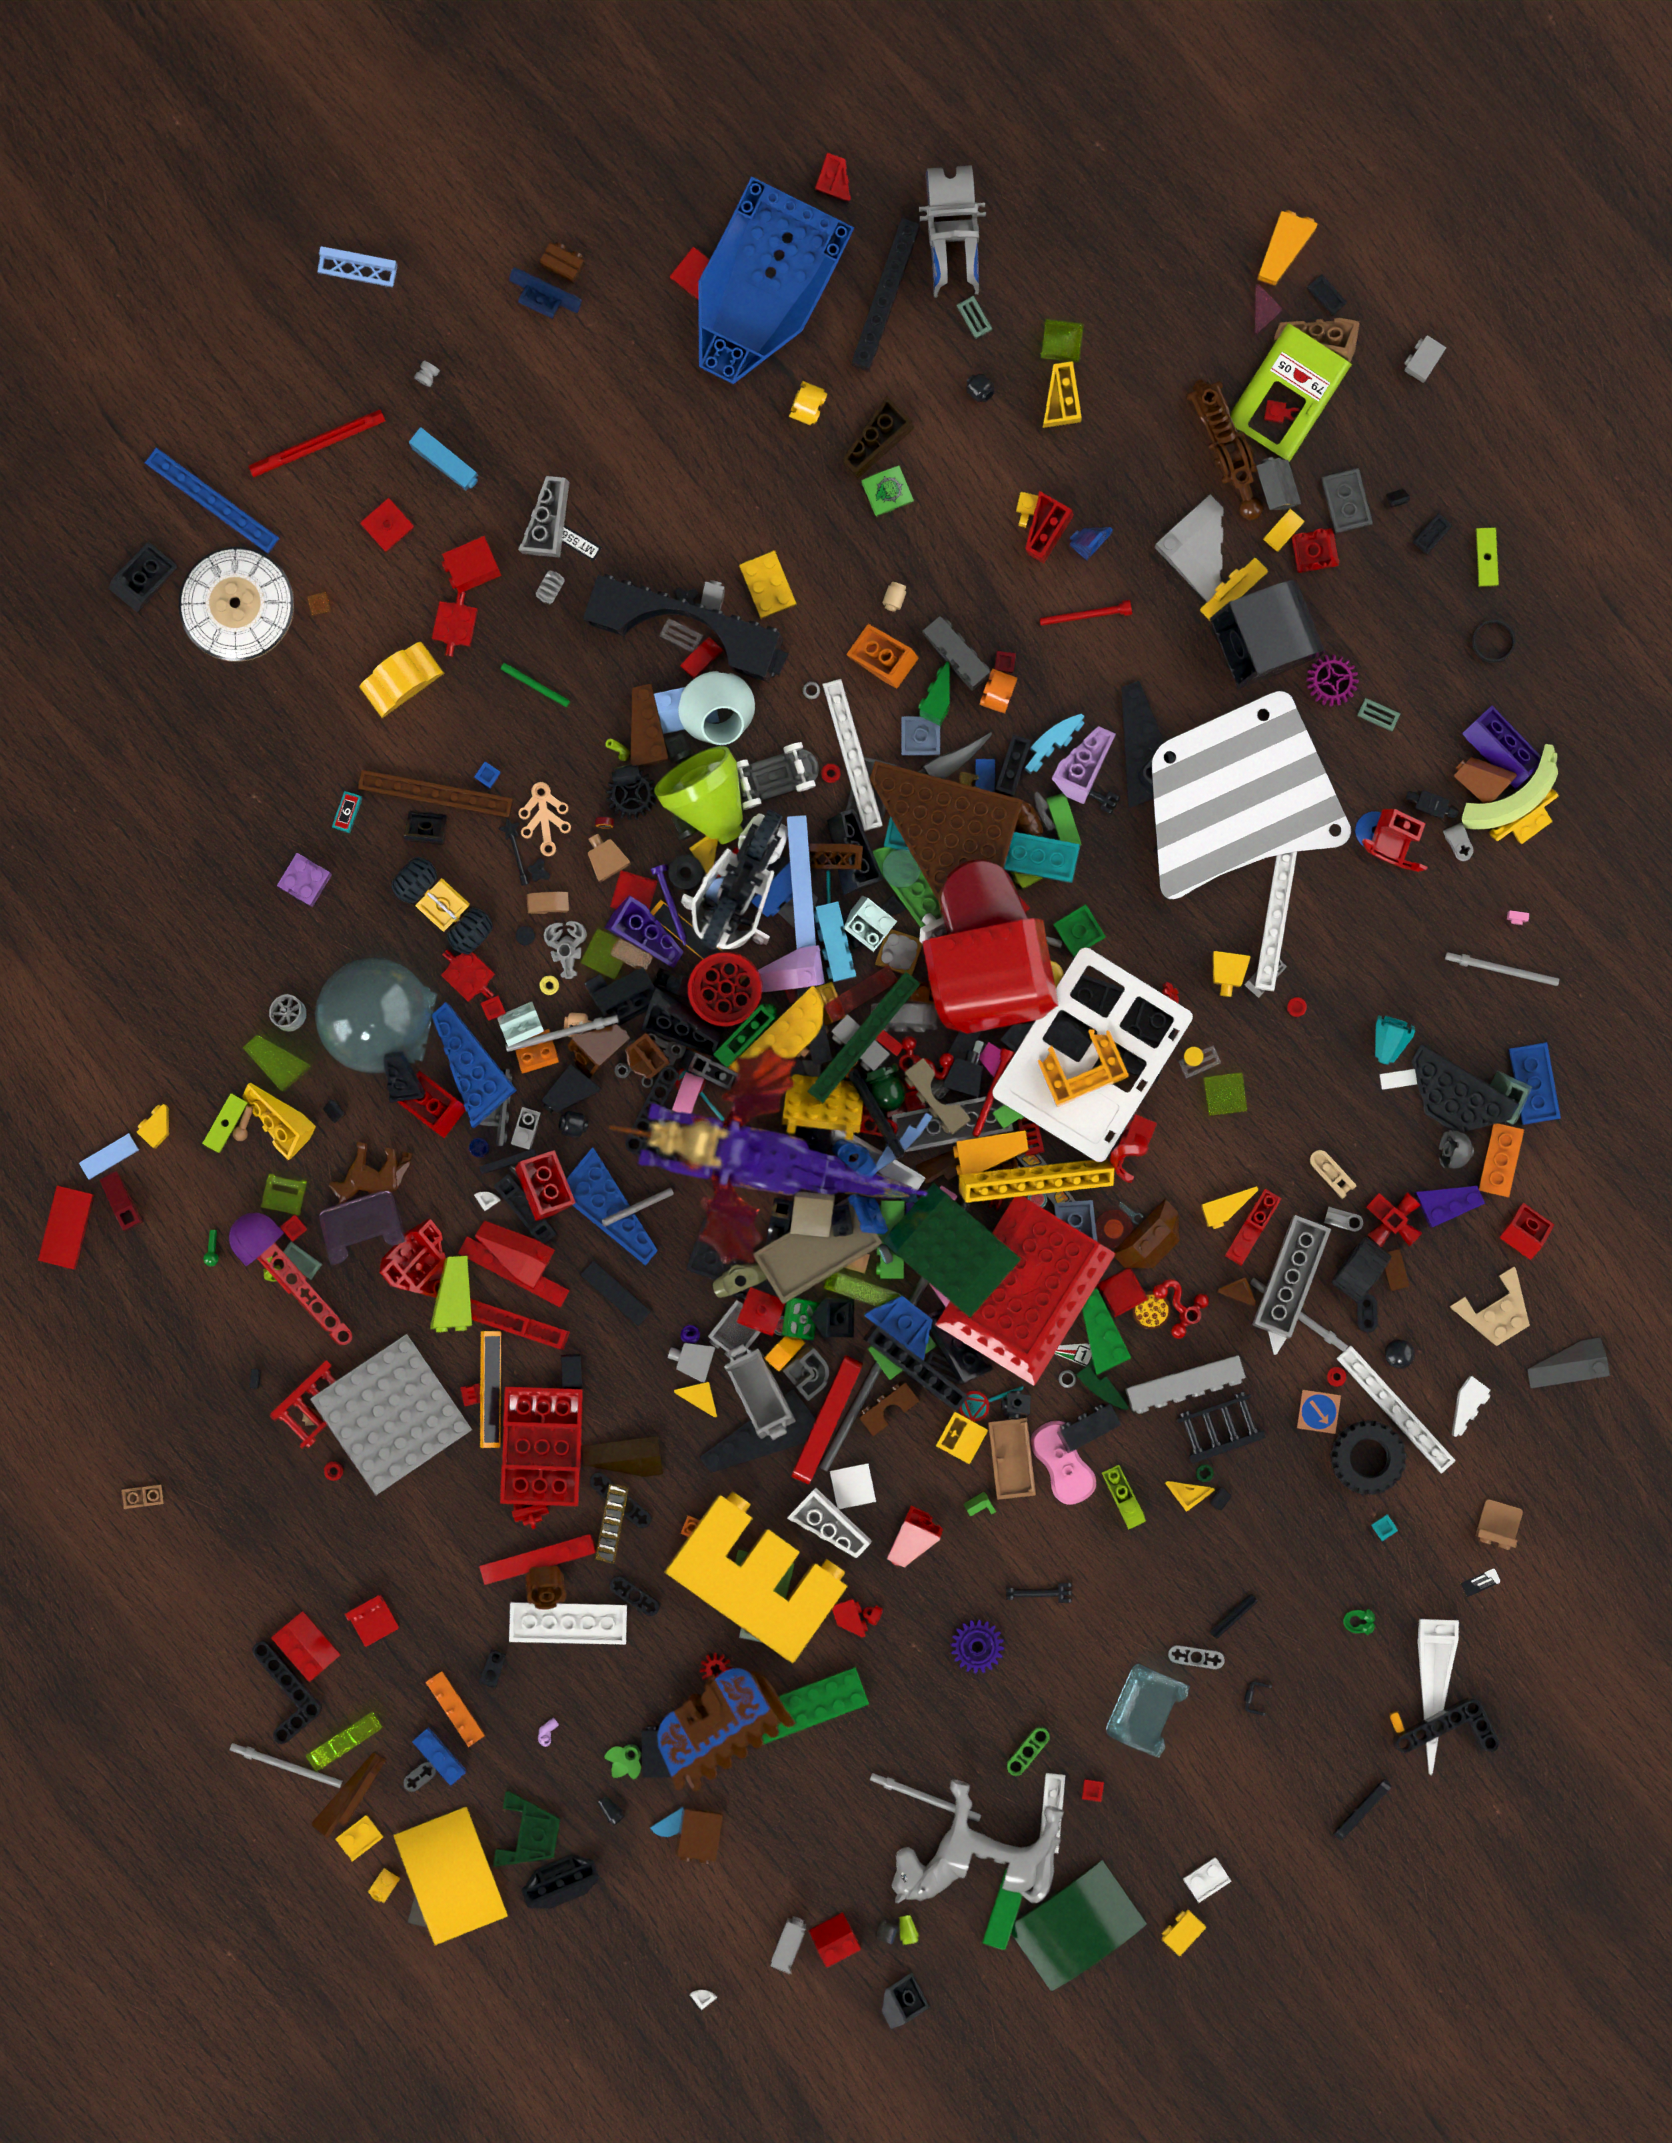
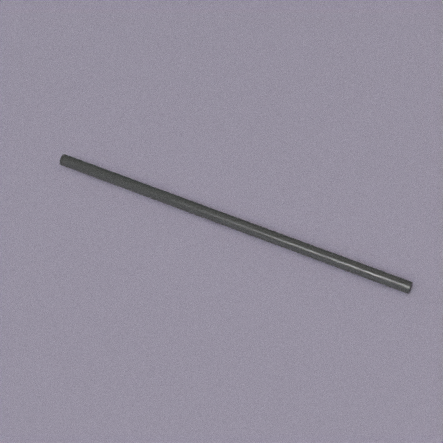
[819,1199,972,1471]

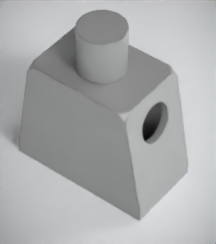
[668,1343,716,1383]

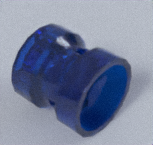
[469,1138,489,1158]

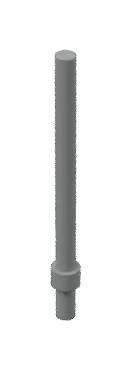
[1445,952,1559,986]
[505,1015,619,1052]
[1249,1278,1348,1352]
[230,1743,342,1788]
[870,1773,981,1822]

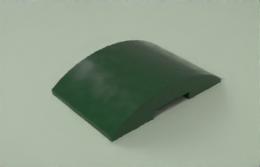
[1011,1860,1147,1992]

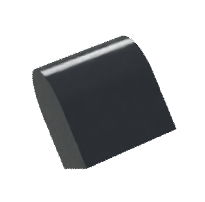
[1209,580,1325,689]

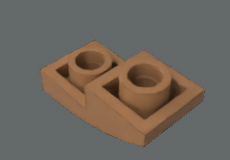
[527,892,569,914]
[121,1485,164,1509]

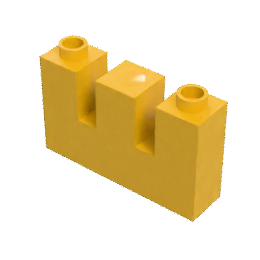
[664,1492,847,1663]

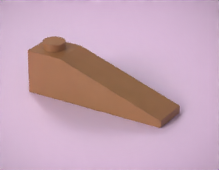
[1274,318,1359,362]

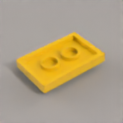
[739,551,796,619]

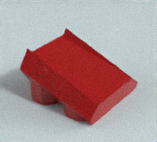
[1292,528,1339,573]

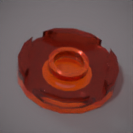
[1095,1210,1133,1248]

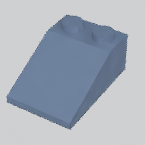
[1054,1200,1097,1241]

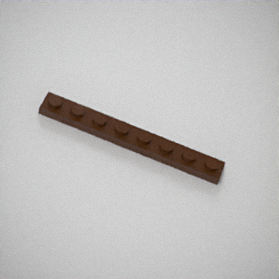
[358,770,513,818]

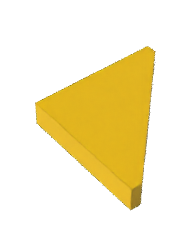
[689,836,718,874]
[674,1382,717,1417]
[1165,1481,1215,1512]

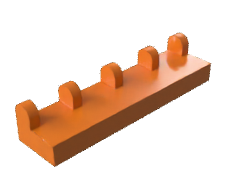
[425,1671,485,1747]

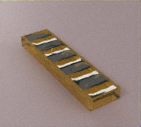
[595,1484,629,1564]

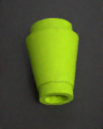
[899,1915,919,1945]

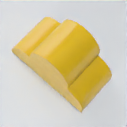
[359,642,444,718]

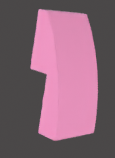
[672,1072,704,1114]

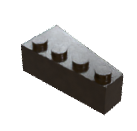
[843,395,914,479]

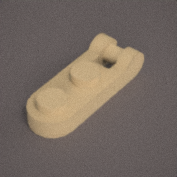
[1310,1150,1356,1199]

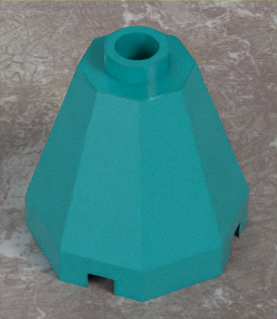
[1375,1015,1415,1065]

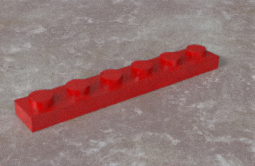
[458,1236,570,1308]

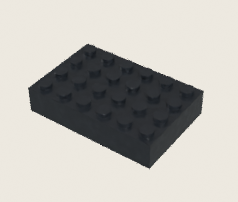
[1055,974,1176,1083]

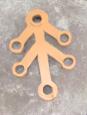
[519,782,571,857]

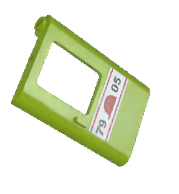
[1230,323,1352,462]

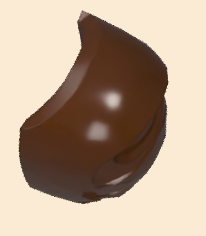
[1015,801,1044,837]

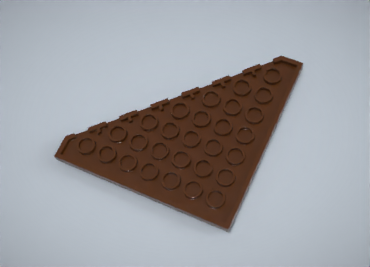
[870,761,1023,902]

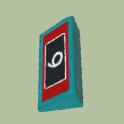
[332,791,363,834]

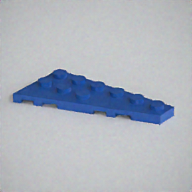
[432,1002,516,1128]
[566,1147,658,1265]

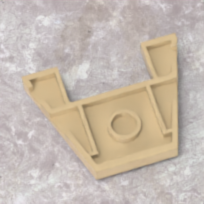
[1450,1267,1530,1346]

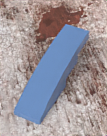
[876,1113,932,1172]

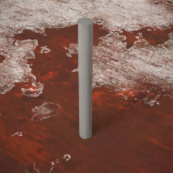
[602,1188,674,1226]

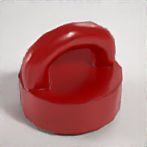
[863,1606,883,1626]

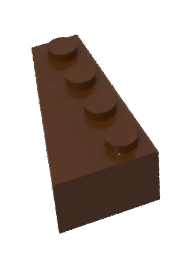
[631,684,669,768]

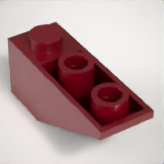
[100,1171,143,1231]

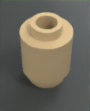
[882,582,906,612]

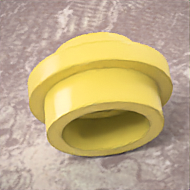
[540,976,559,995]

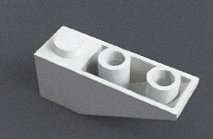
[1452,1376,1490,1437]

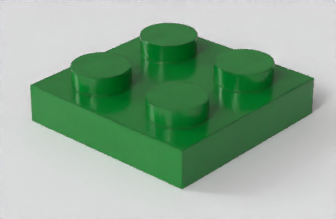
[1053,904,1106,957]

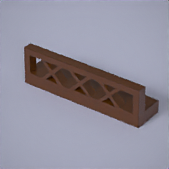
[808,844,863,870]

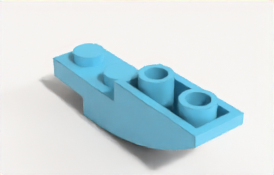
[1025,714,1084,774]

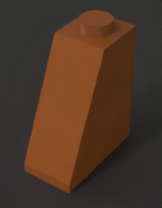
[1454,757,1517,804]

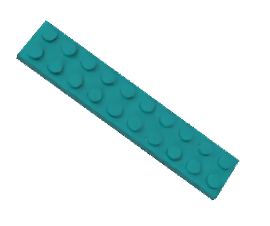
[884,816,1080,883]

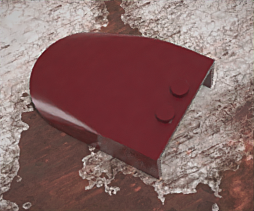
[939,859,1028,935]

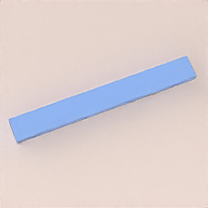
[787,815,816,949]

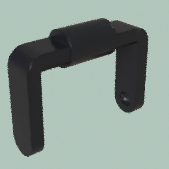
[1244,1681,1272,1716]

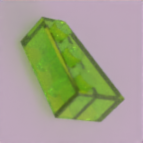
[243,1035,312,1092]

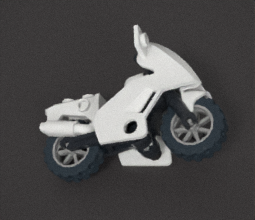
[681,809,788,949]

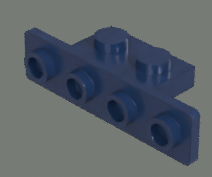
[509,267,582,319]

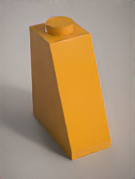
[765,1336,805,1371]

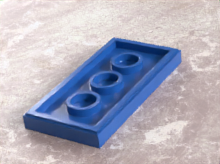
[1508,1042,1561,1125]

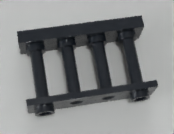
[1176,1391,1266,1463]

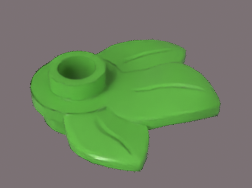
[604,1744,641,1779]

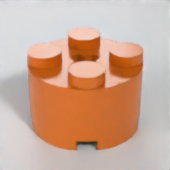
[979,669,1017,713]

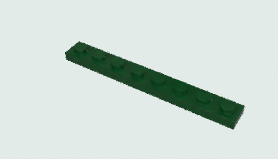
[807,972,921,1104]

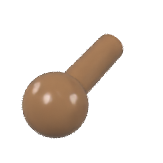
[233,1106,253,1141]

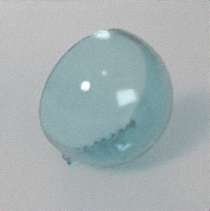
[315,958,437,1073]

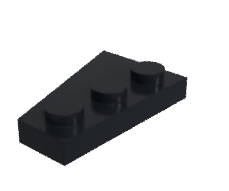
[383,1051,425,1103]

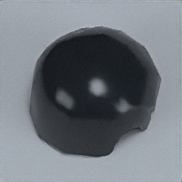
[1385,1340,1415,1369]

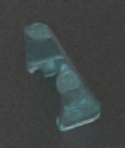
[1107,1664,1190,1758]

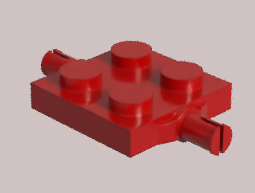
[432,592,478,657]
[441,949,496,1002]

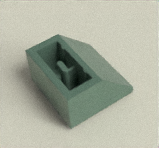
[1491,1071,1532,1124]

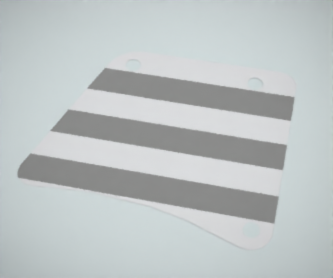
[1152,691,1351,899]

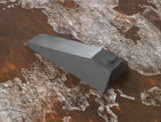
[1527,1337,1610,1388]

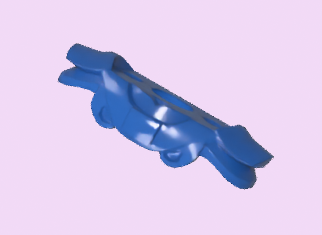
[832,1139,877,1178]

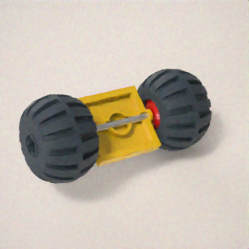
[391,857,493,954]

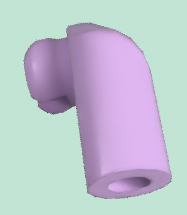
[538,1717,559,1747]

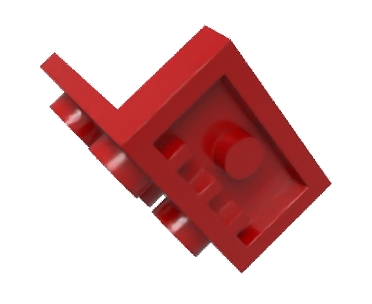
[345,1594,399,1647]

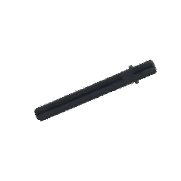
[848,1069,905,1158]

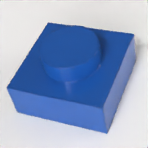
[474,762,501,789]

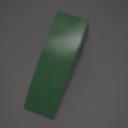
[1075,1365,1129,1410]

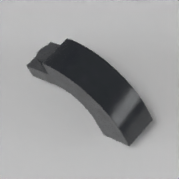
[765,1198,794,1247]

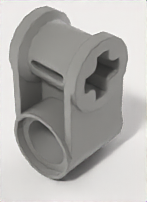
[1443,822,1473,861]

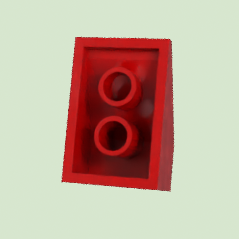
[398,1071,466,1138]

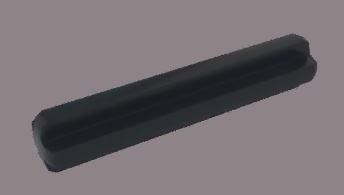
[1210,1594,1258,1639]

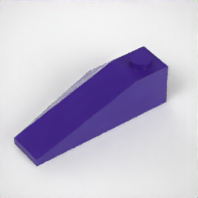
[604,896,683,968]

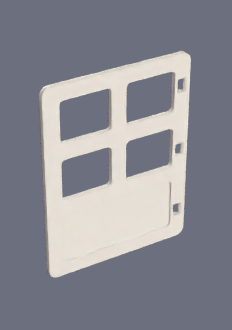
[993,948,1192,1162]

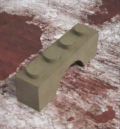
[904,1059,971,1135]

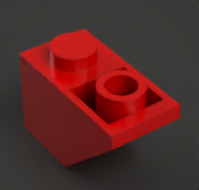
[832,1598,868,1637]

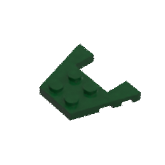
[493,1791,560,1867]

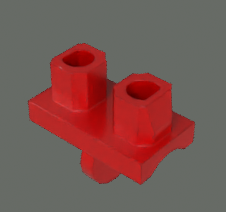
[512,1504,549,1529]

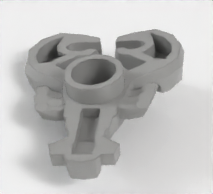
[544,921,587,979]

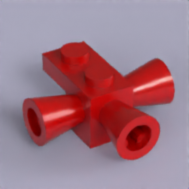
[1366,1193,1422,1248]

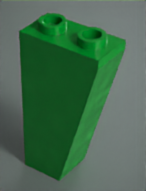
[713,1002,779,1068]

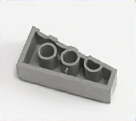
[518,476,569,558]

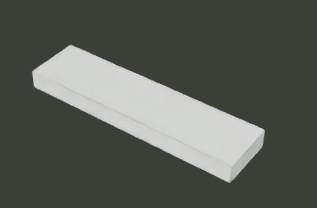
[1040,1773,1065,1853]

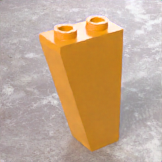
[1258,210,1318,285]
[953,1131,1028,1177]

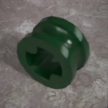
[1195,1465,1214,1482]

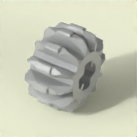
[536,570,565,604]

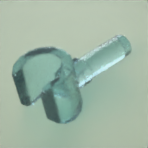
[1119,1202,1143,1224]

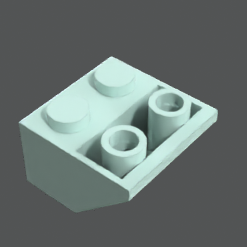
[844,896,897,952]

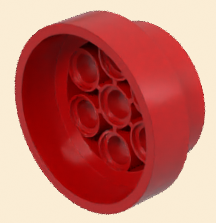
[688,951,763,1026]

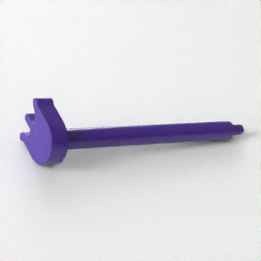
[651,864,687,945]

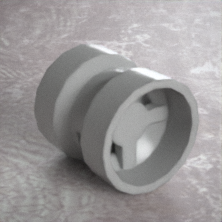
[414,361,440,387]

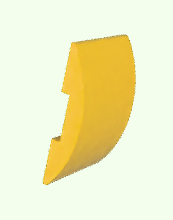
[394,1807,508,1945]

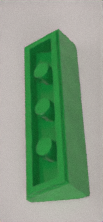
[982,1868,1023,1950]

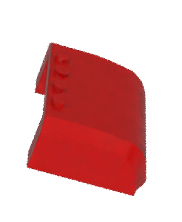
[922,918,1059,1034]

